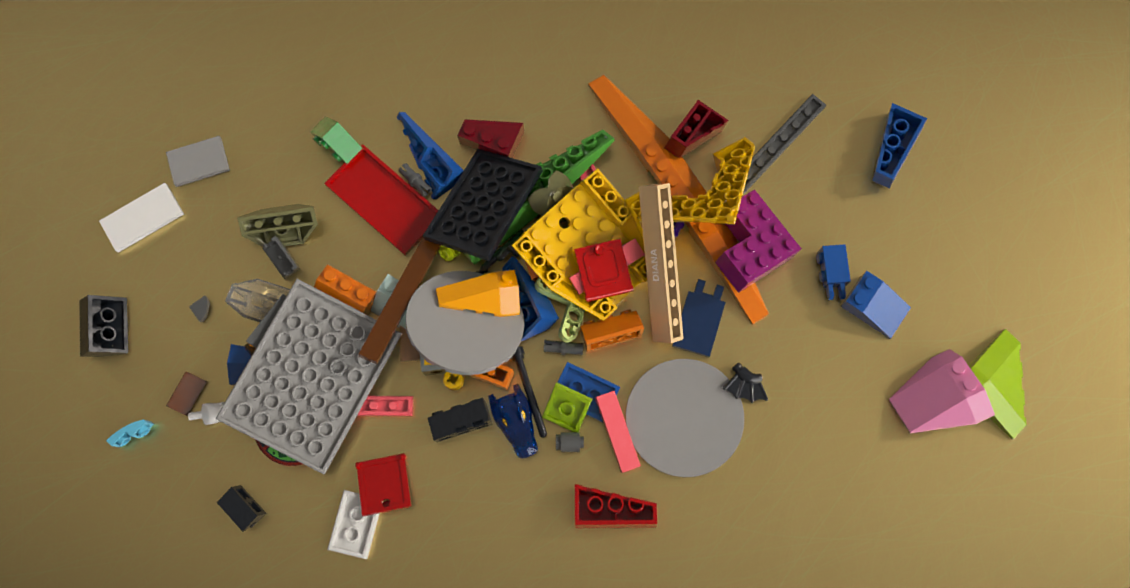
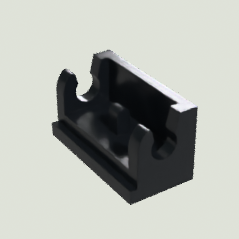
[217,485,267,532]

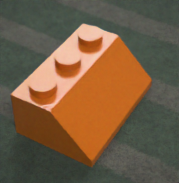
[314,264,376,315]
[580,309,644,352]

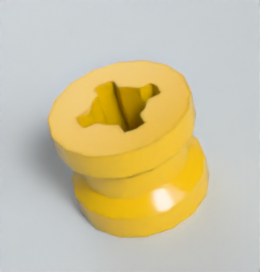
[443,372,464,391]

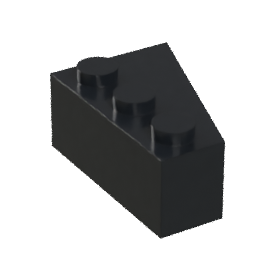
[428,397,493,442]

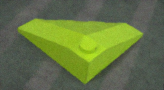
[969,329,1027,439]

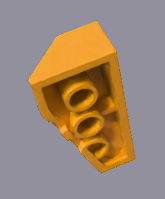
[436,270,520,317]

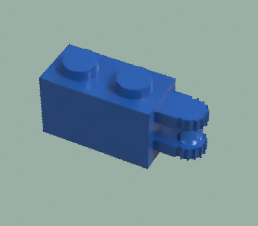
[816,244,851,300]

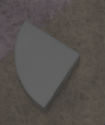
[189,296,210,323]

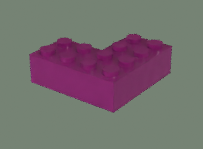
[715,189,802,293]

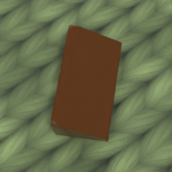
[166,371,207,416]

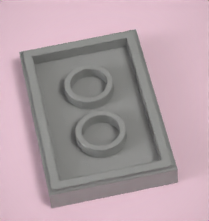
[166,136,230,187]

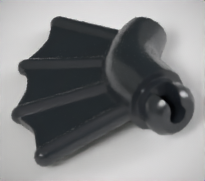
[723,363,768,403]

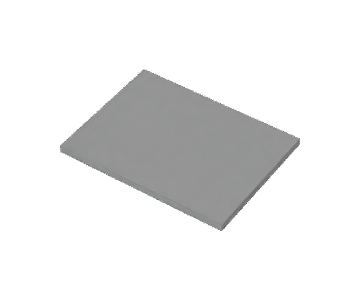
[215,279,402,475]

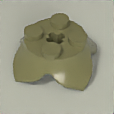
[528,170,574,223]

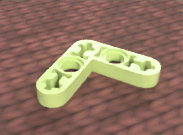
[535,278,585,343]

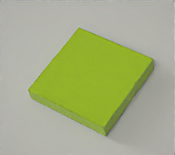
[542,383,592,432]

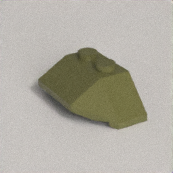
[237,204,318,246]

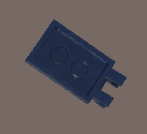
[672,279,726,358]

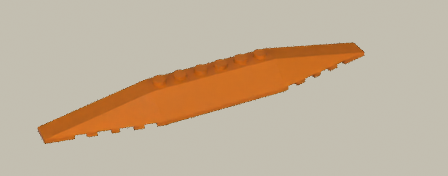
[588,75,769,325]

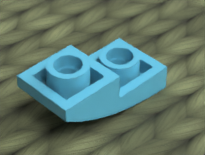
[106,419,154,447]

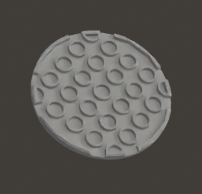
[406,271,524,375]
[626,359,744,477]

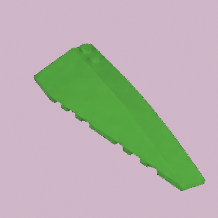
[462,130,615,265]

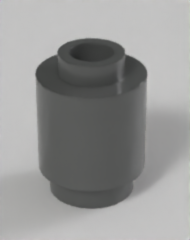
[556,432,584,452]

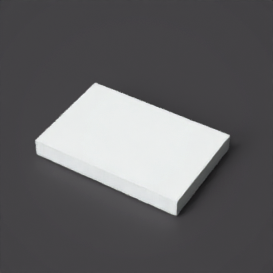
[327,490,383,559]

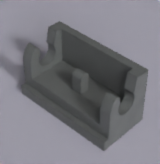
[262,236,300,279]

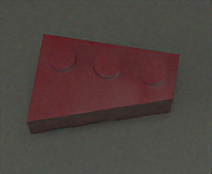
[664,100,729,159]
[457,119,524,158]

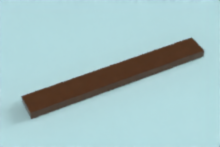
[358,237,441,364]

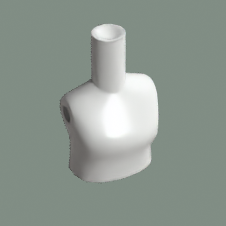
[188,402,225,425]

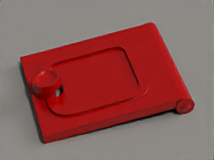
[574,239,634,302]
[355,453,412,516]

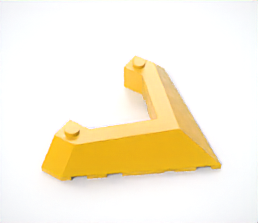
[624,137,755,224]

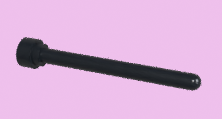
[510,346,547,438]

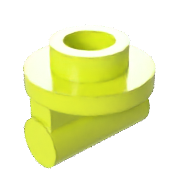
[438,245,461,261]

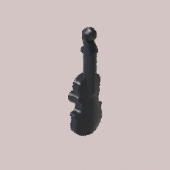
[476,229,524,274]

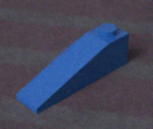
[502,256,559,341]

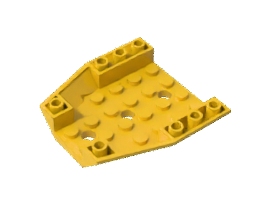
[511,168,647,321]

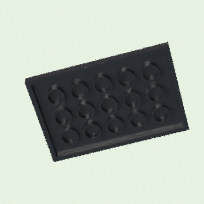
[423,149,543,261]

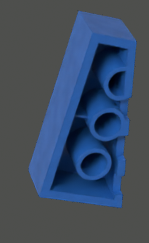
[872,103,927,189]

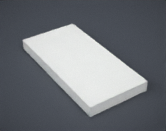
[99,183,184,253]

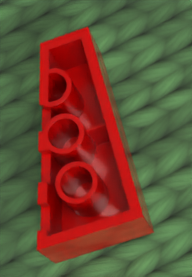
[575,484,657,528]

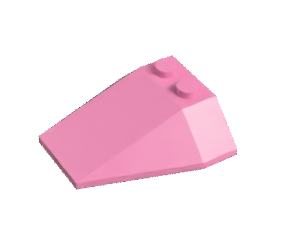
[889,349,995,433]

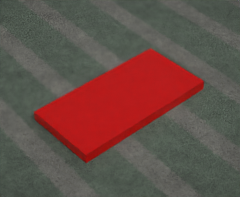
[324,144,439,256]

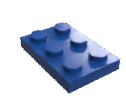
[557,362,620,423]

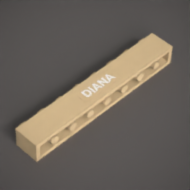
[639,183,683,343]

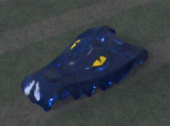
[488,384,538,459]

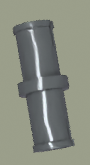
[399,163,432,197]
[544,340,584,355]

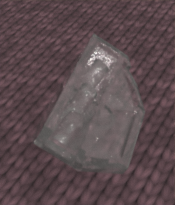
[225,279,290,322]

